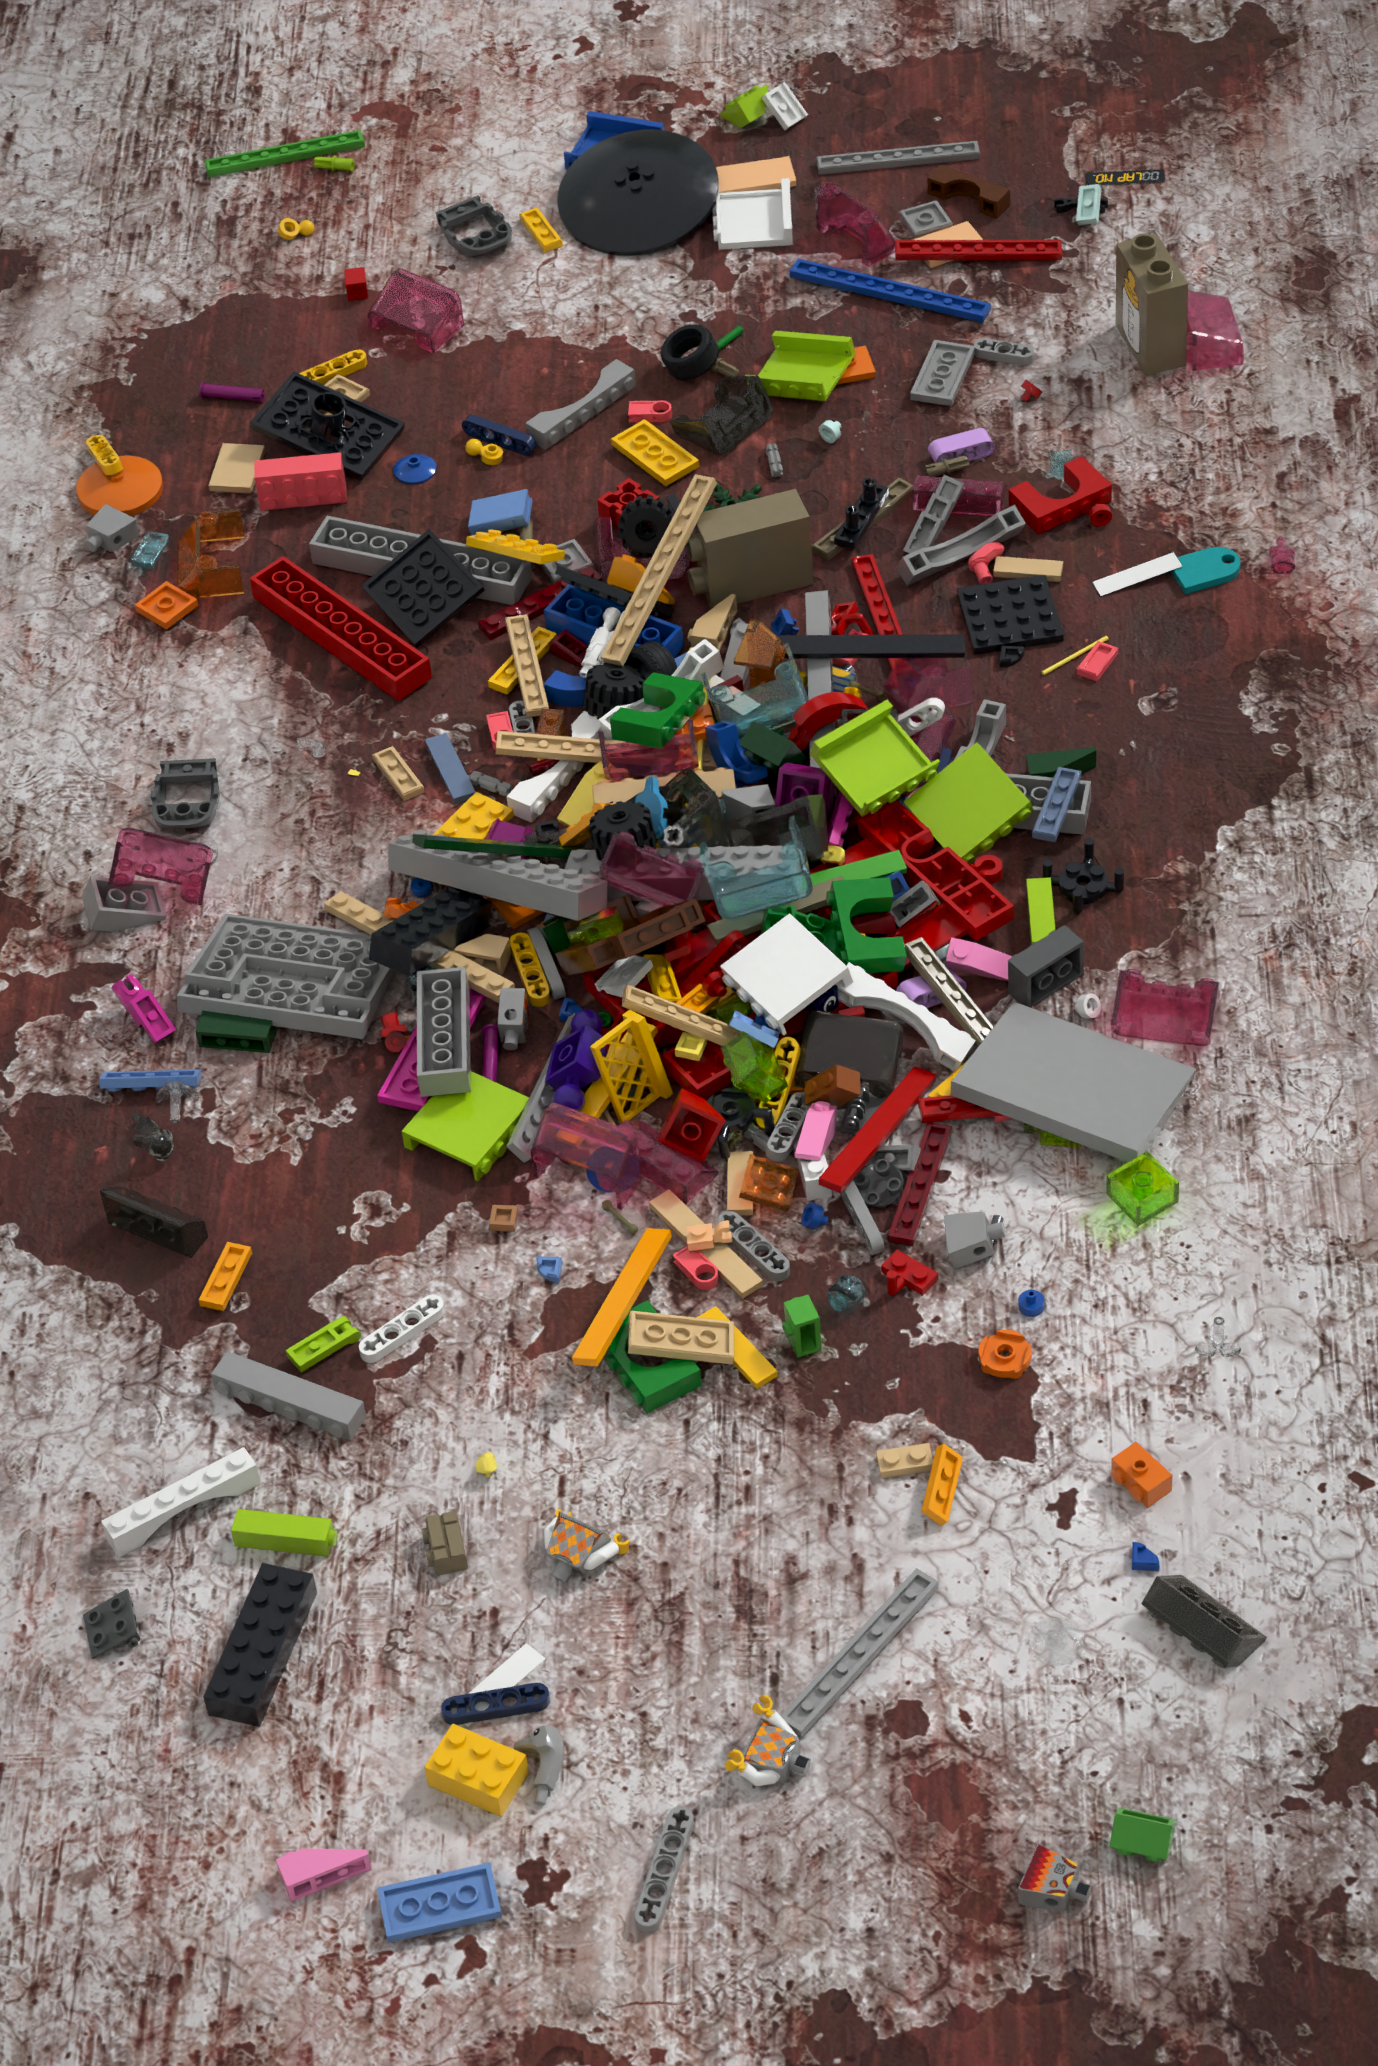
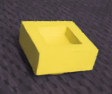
[675,1032,707,1061]

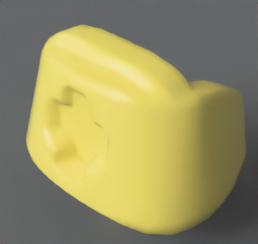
[820,845,845,866]
[476,1451,497,1477]

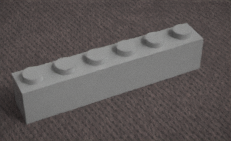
[211,1351,366,1441]

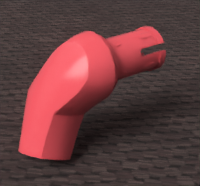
[968,542,1004,584]

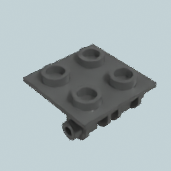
[839,1085,889,1140]
[83,1589,140,1659]

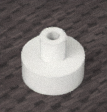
[1075,993,1101,1019]

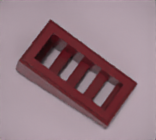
[549,629,589,668]
[850,912,896,934]

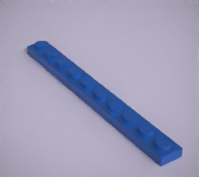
[790,259,991,323]

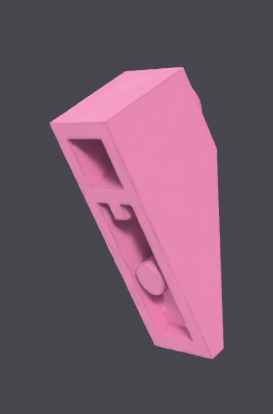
[945,937,1012,982]
[795,1101,837,1161]
[276,1849,372,1901]

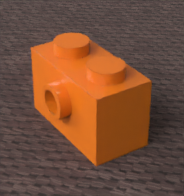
[1111,1442,1172,1508]

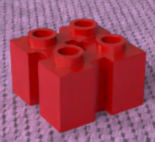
[597,478,659,531]

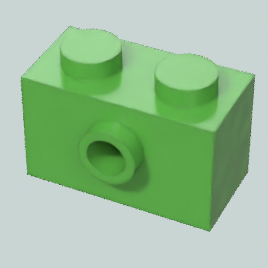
[782,1295,822,1358]
[1109,1807,1176,1862]

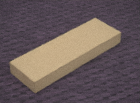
[993,556,1063,582]
[372,746,425,801]
[727,1151,753,1216]

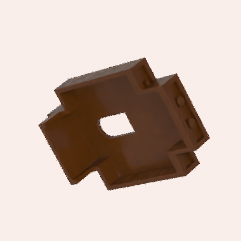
[556,894,705,976]

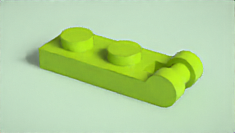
[286,1316,361,1372]

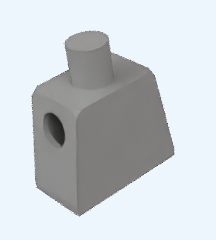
[85,504,139,552]
[944,1211,1006,1269]

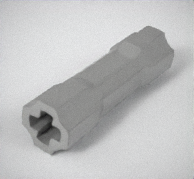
[663,825,689,848]

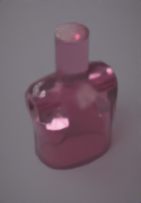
[1269,537,1295,574]

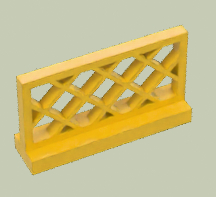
[590,1009,673,1125]

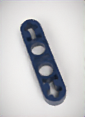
[462,414,537,456]
[441,1683,550,1725]

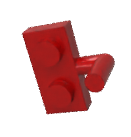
[831,602,873,635]
[881,1250,939,1296]

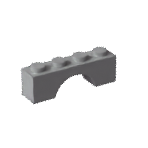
[954,699,1006,760]

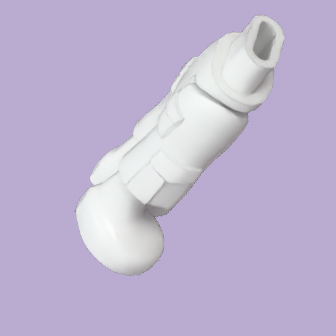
[579,607,624,678]

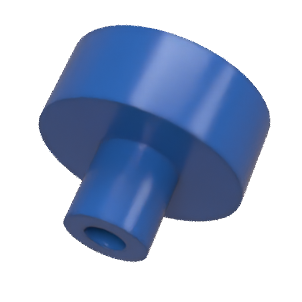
[801,1202,828,1230]
[1018,1289,1045,1317]

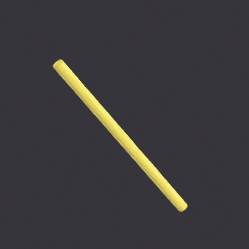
[1041,636,1109,676]

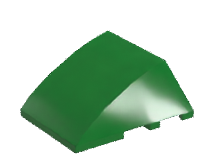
[761,896,840,959]

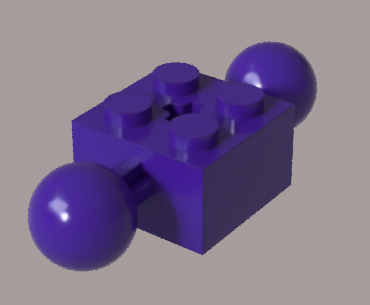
[545,1009,607,1116]

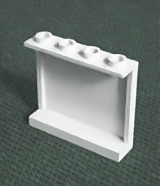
[713,178,793,250]
[720,913,853,1035]

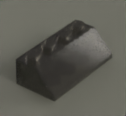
[100,1186,208,1258]
[1141,1575,1267,1668]

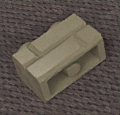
[421,1511,468,1576]

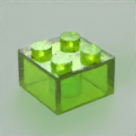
[721,1031,788,1103]
[1106,1151,1179,1226]

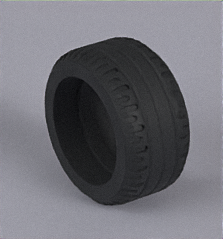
[661,324,719,380]
[625,641,678,679]

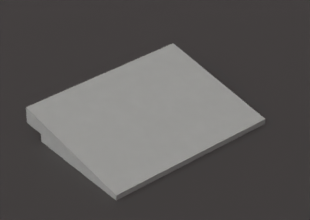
[177,913,395,1039]
[950,1001,1196,1165]

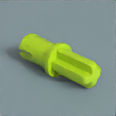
[314,155,355,172]

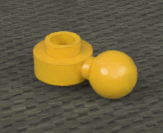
[278,218,315,240]
[465,439,503,465]

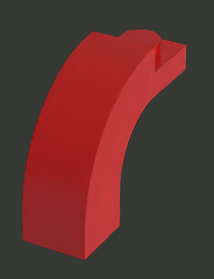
[788,692,869,752]

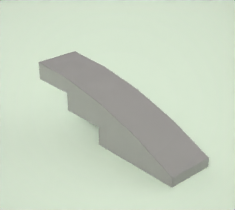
[903,475,965,554]

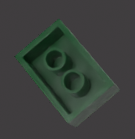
[739,720,808,779]

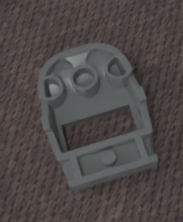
[435,195,512,256]
[151,758,220,829]

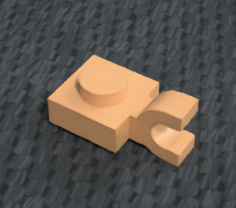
[687,1220,732,1251]

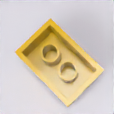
[424,1724,529,1817]

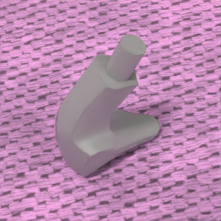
[513,1725,564,1806]

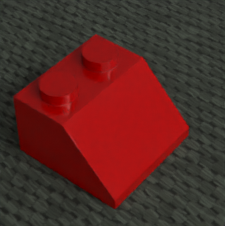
[658,1088,725,1163]

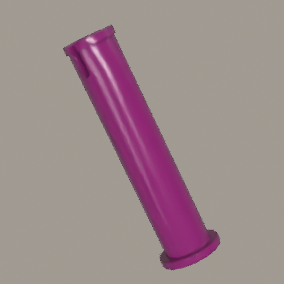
[199,382,265,403]
[482,1024,500,1083]

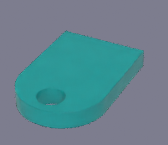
[1170,547,1241,595]

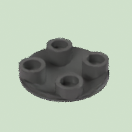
[853,1159,904,1208]

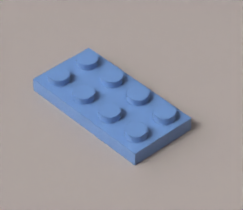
[377,1862,502,1943]

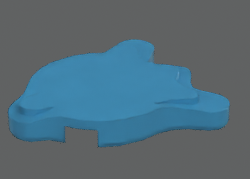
[635,776,668,839]

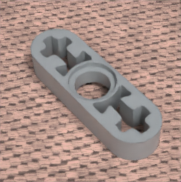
[974,338,1034,366]
[509,701,535,734]

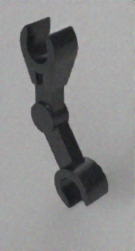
[1054,198,1108,213]

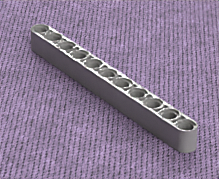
[805,590,837,798]

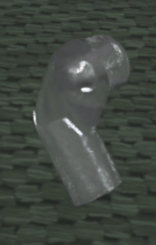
[297,738,326,757]

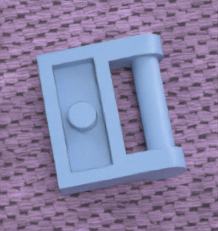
[729,1010,780,1048]

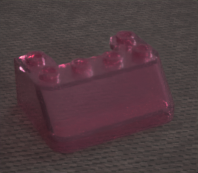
[599,831,705,906]

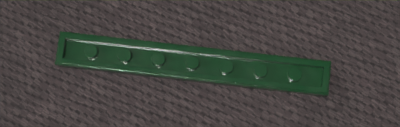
[412,834,588,859]

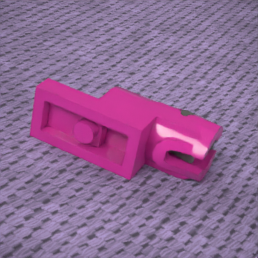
[111,974,176,1044]

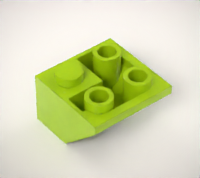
[720,84,769,128]

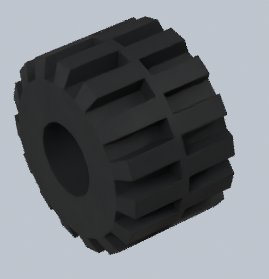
[618,495,674,559]
[584,663,646,719]
[589,801,657,867]

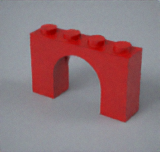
[1008,456,1112,535]

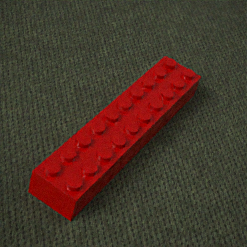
[250,556,432,701]

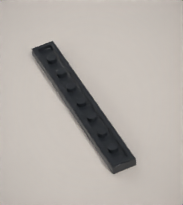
[779,634,965,659]

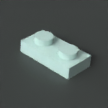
[1076,184,1101,226]

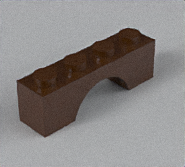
[927,164,1010,219]

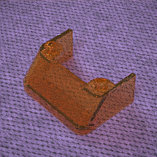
[177,509,245,598]
[733,619,789,729]

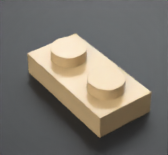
[876,1443,933,1479]

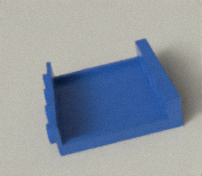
[564,111,665,181]

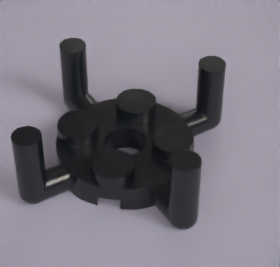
[1043,838,1124,914]
[707,1077,775,1159]

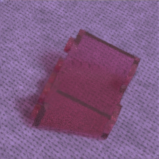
[1186,290,1244,371]
[108,828,213,906]
[1111,969,1220,1046]

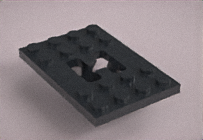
[250,371,405,481]

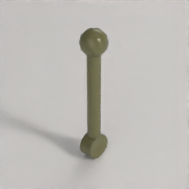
[849,680,886,701]
[602,1200,638,1234]

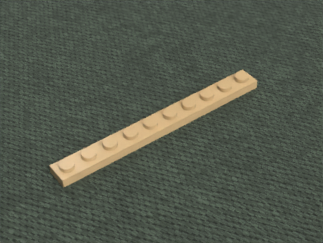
[601,474,717,666]
[496,731,718,772]
[324,891,515,1003]

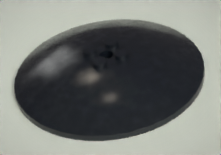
[557,130,719,256]

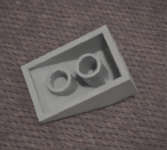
[82,876,166,932]

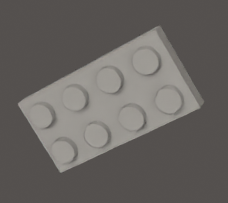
[910,340,975,406]

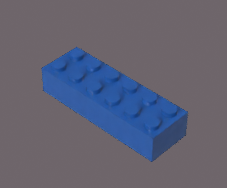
[544,584,684,658]

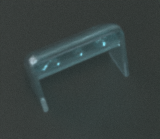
[701,643,809,741]
[700,816,813,919]

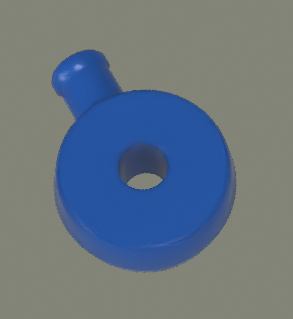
[410,878,433,898]

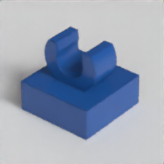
[771,608,800,640]

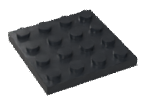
[362,529,485,648]
[555,566,674,618]
[957,575,1064,655]

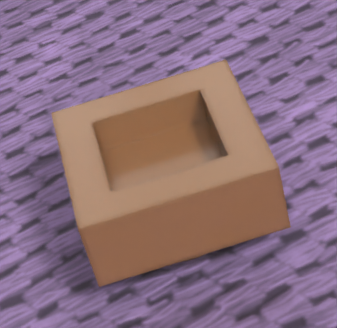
[489,1205,519,1232]

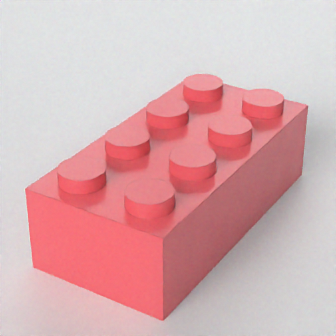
[254,452,347,511]

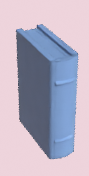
[468,489,533,536]

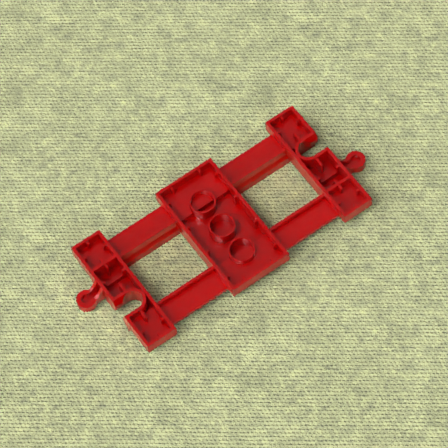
[583,800,1014,1099]

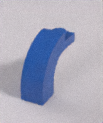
[544,670,586,707]
[705,721,768,788]

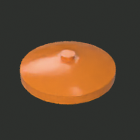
[76,455,163,516]

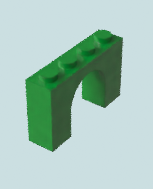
[610,672,705,749]
[826,877,907,973]
[604,1300,702,1413]

